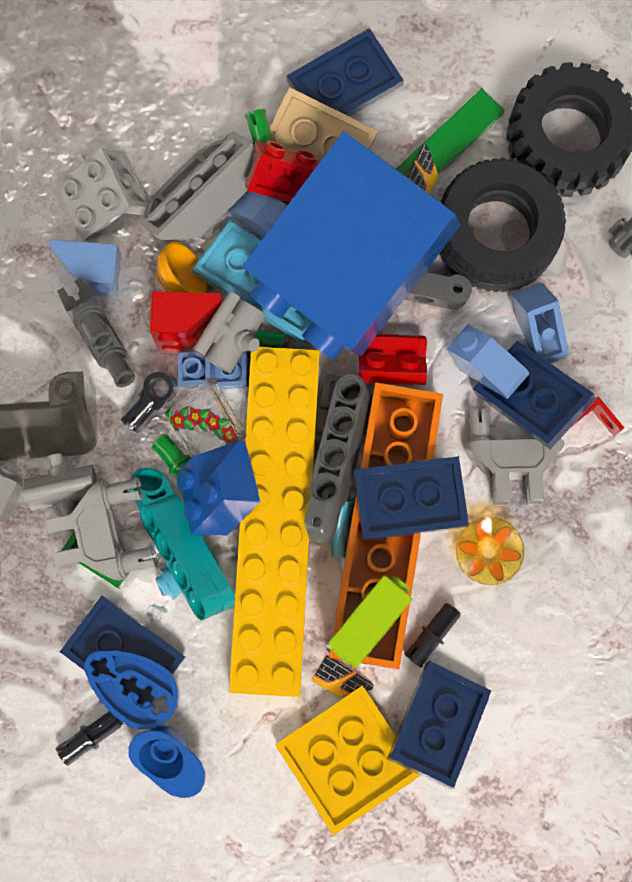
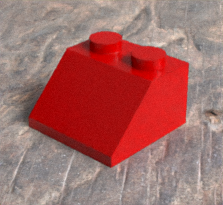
[150,291,223,353]

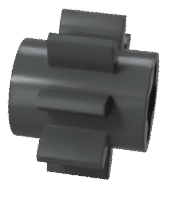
[608,217,632,258]

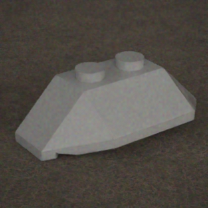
[139,131,255,240]

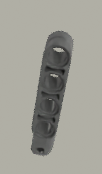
[305,374,372,544]

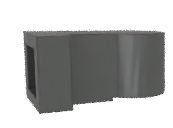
[406,270,472,310]

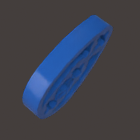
[84,651,180,730]

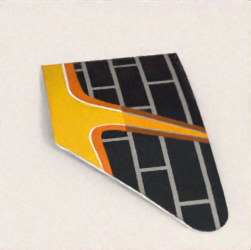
[407,145,438,194]
[311,655,374,696]

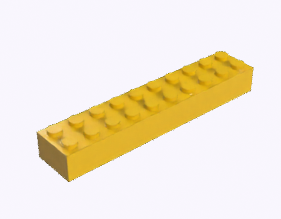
[229,347,320,697]

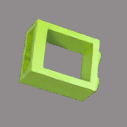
[327,576,413,670]

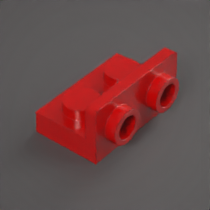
[245,141,319,202]
[358,334,427,385]

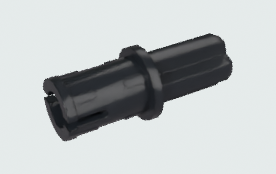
[404,603,461,668]
[56,711,123,766]

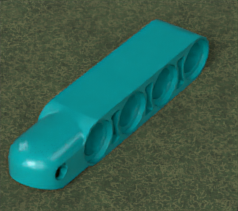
[129,468,235,621]

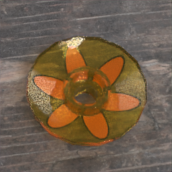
[456,517,524,585]

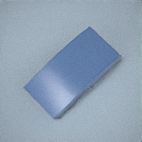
[178,352,250,389]

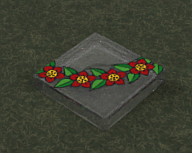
[165,377,247,458]

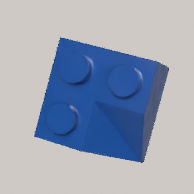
[177,441,261,536]

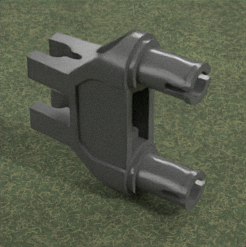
[57,278,135,388]

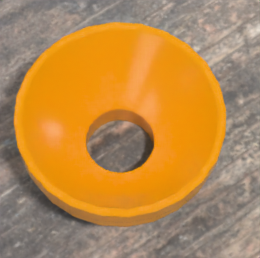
[156,242,208,293]

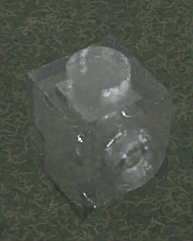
[117,578,169,629]

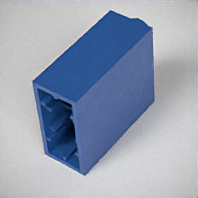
[242,131,461,360]

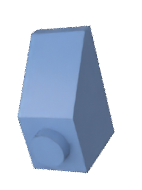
[227,191,287,239]
[50,240,121,296]
[511,282,569,363]
[446,324,529,399]

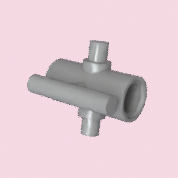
[193,291,266,374]
[22,453,97,516]

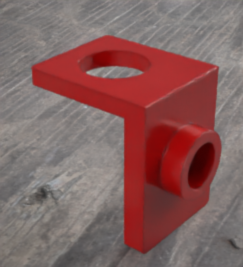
[572,396,624,436]

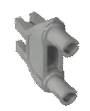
[465,409,565,507]
[44,477,158,581]

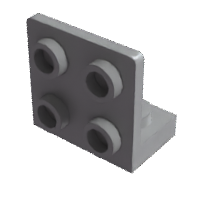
[57,148,149,240]

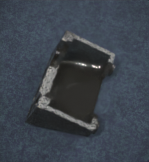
[0,371,98,461]

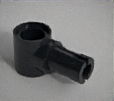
[120,372,179,433]

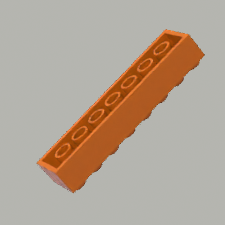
[329,382,443,670]

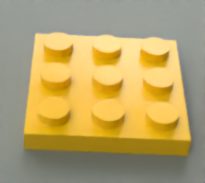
[275,685,421,836]

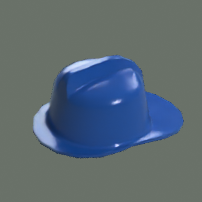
[128,726,206,798]

